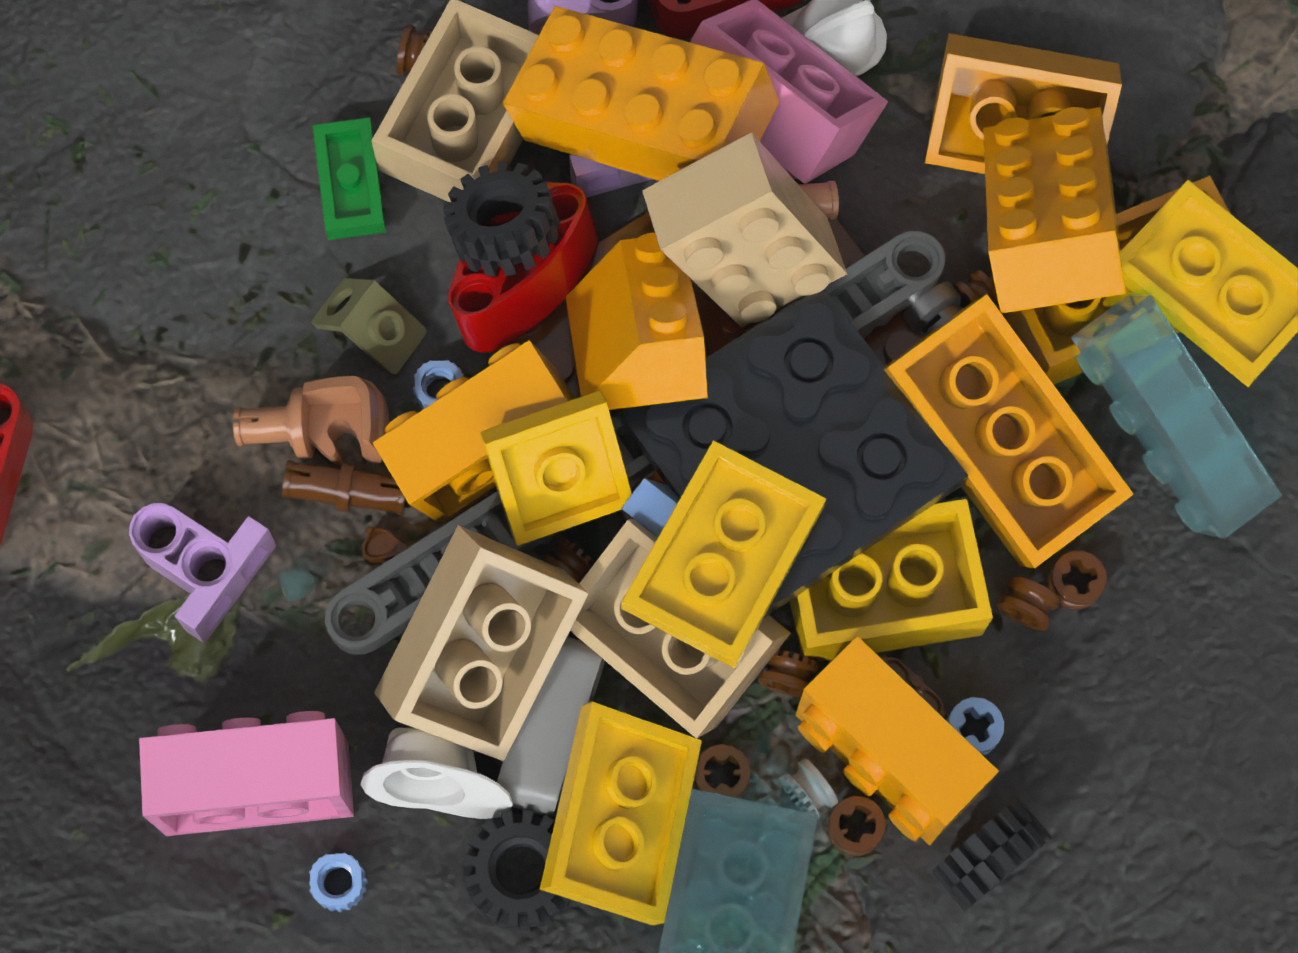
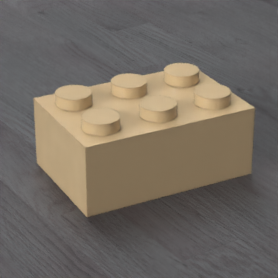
[371,0,539,202]
[642,132,847,328]
[570,519,791,739]
[374,525,589,761]

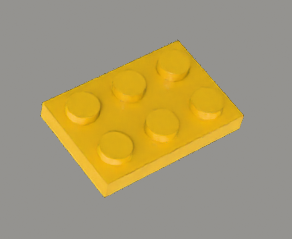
[1121,180,1298,387]
[621,440,826,669]
[540,702,702,925]

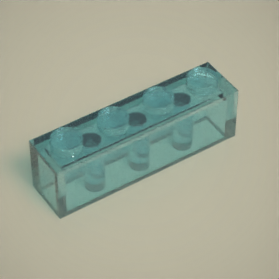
[1071,295,1282,539]

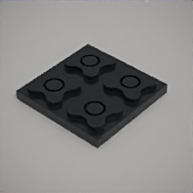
[621,289,968,618]

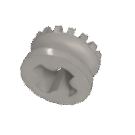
[779,758,838,823]

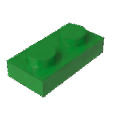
[312,117,386,240]

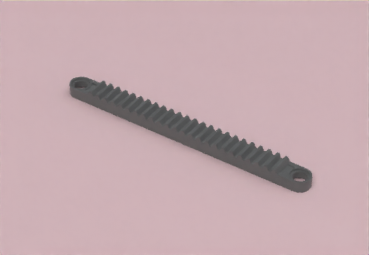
[325,231,945,655]

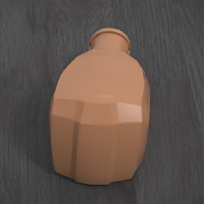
[233,376,389,467]

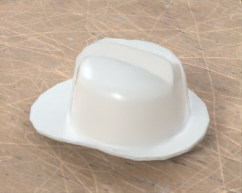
[782,0,887,76]
[361,728,513,819]

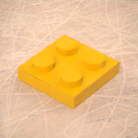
[480,390,632,546]

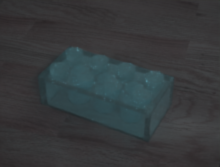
[659,789,818,953]

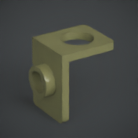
[311,278,427,374]

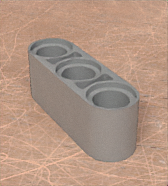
[497,637,605,820]

